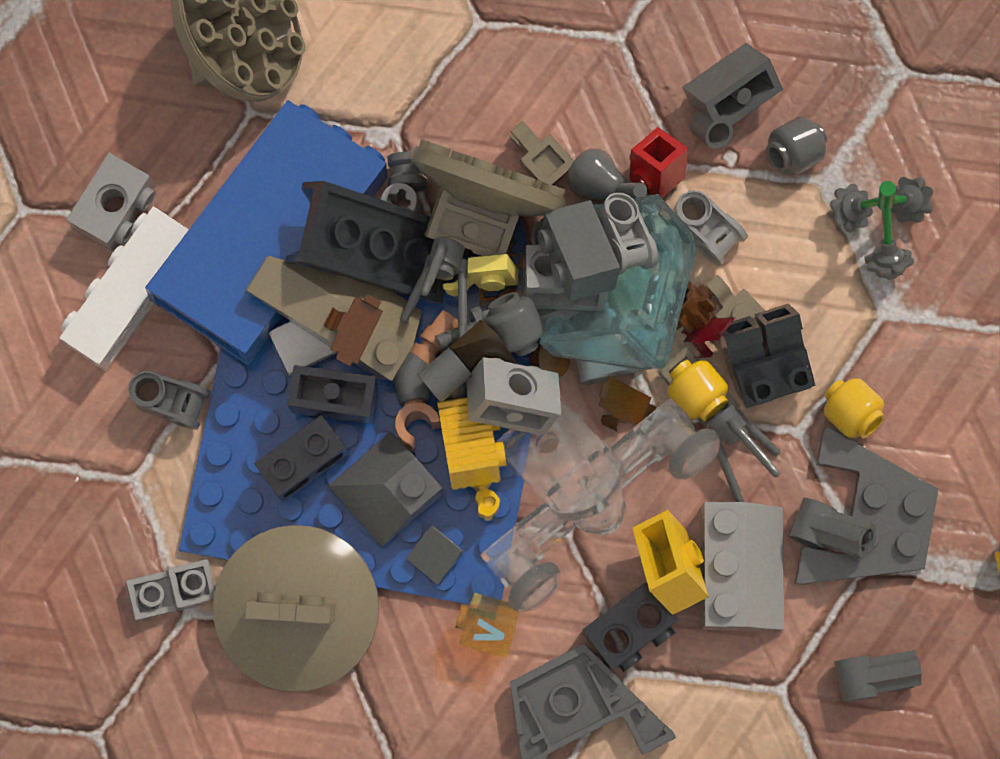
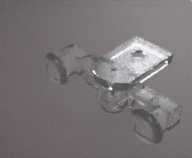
[480,398,720,612]

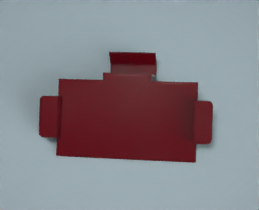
[681,317,736,358]

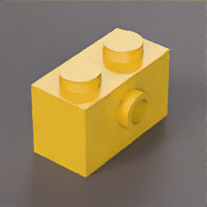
[632,509,709,615]

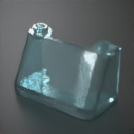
[540,194,695,370]

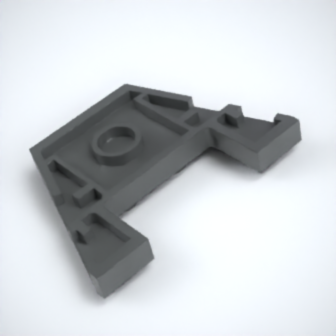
[795,427,938,585]
[510,644,676,759]

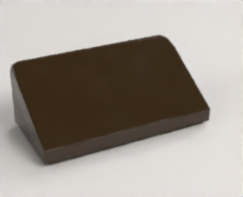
[450,320,518,373]

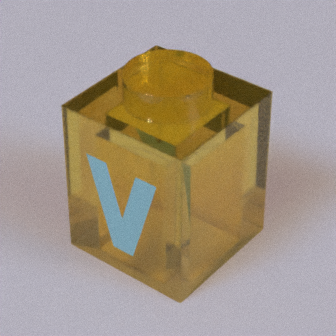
[455,593,522,658]

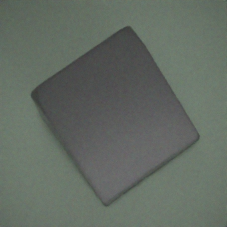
[406,525,464,585]

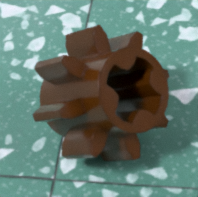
[663,281,716,333]

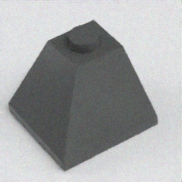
[328,432,444,548]

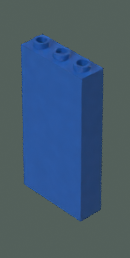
[145,100,388,366]

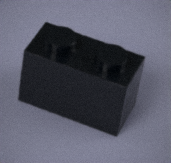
[287,365,378,425]

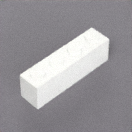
[60,206,189,371]

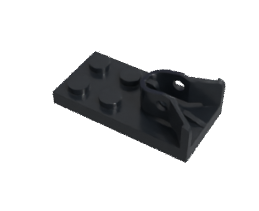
[284,181,447,304]

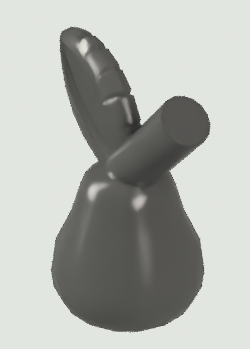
[568,148,654,230]

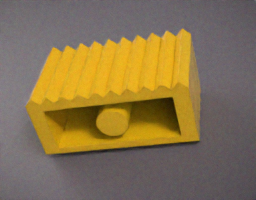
[437,397,507,490]

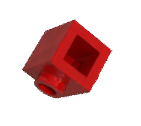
[629,127,688,201]

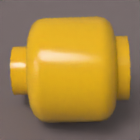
[667,360,728,422]
[824,378,885,439]

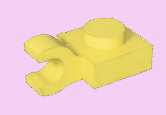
[443,254,518,296]

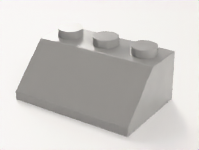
[700,502,784,631]

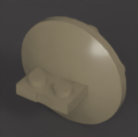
[171,0,305,102]
[409,139,567,256]
[213,525,379,691]

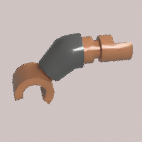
[393,310,458,452]

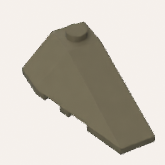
[245,256,422,381]

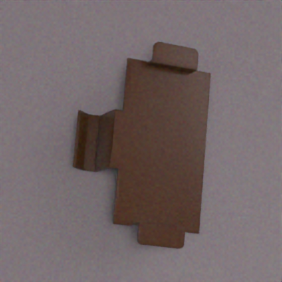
[324,294,383,366]
[598,376,656,432]

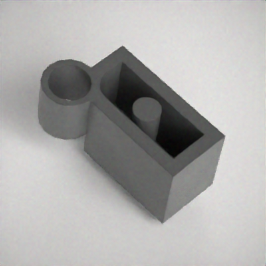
[682,43,783,149]

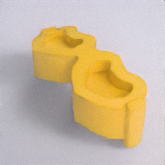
[473,483,500,521]

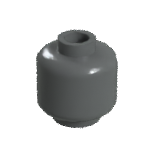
[766,117,827,176]
[484,292,545,357]

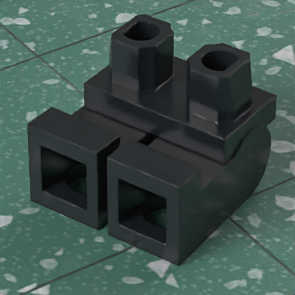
[719,303,816,409]

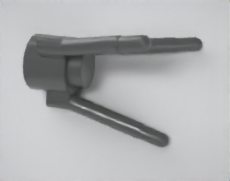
[401,238,468,338]
[705,403,780,502]

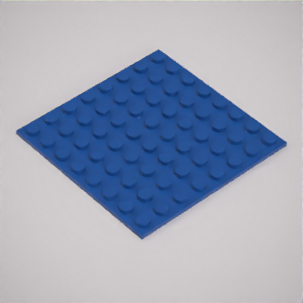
[179,269,552,611]

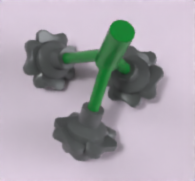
[829,177,934,280]

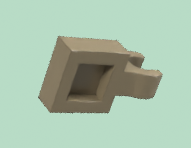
[509,121,574,186]
[705,275,765,332]

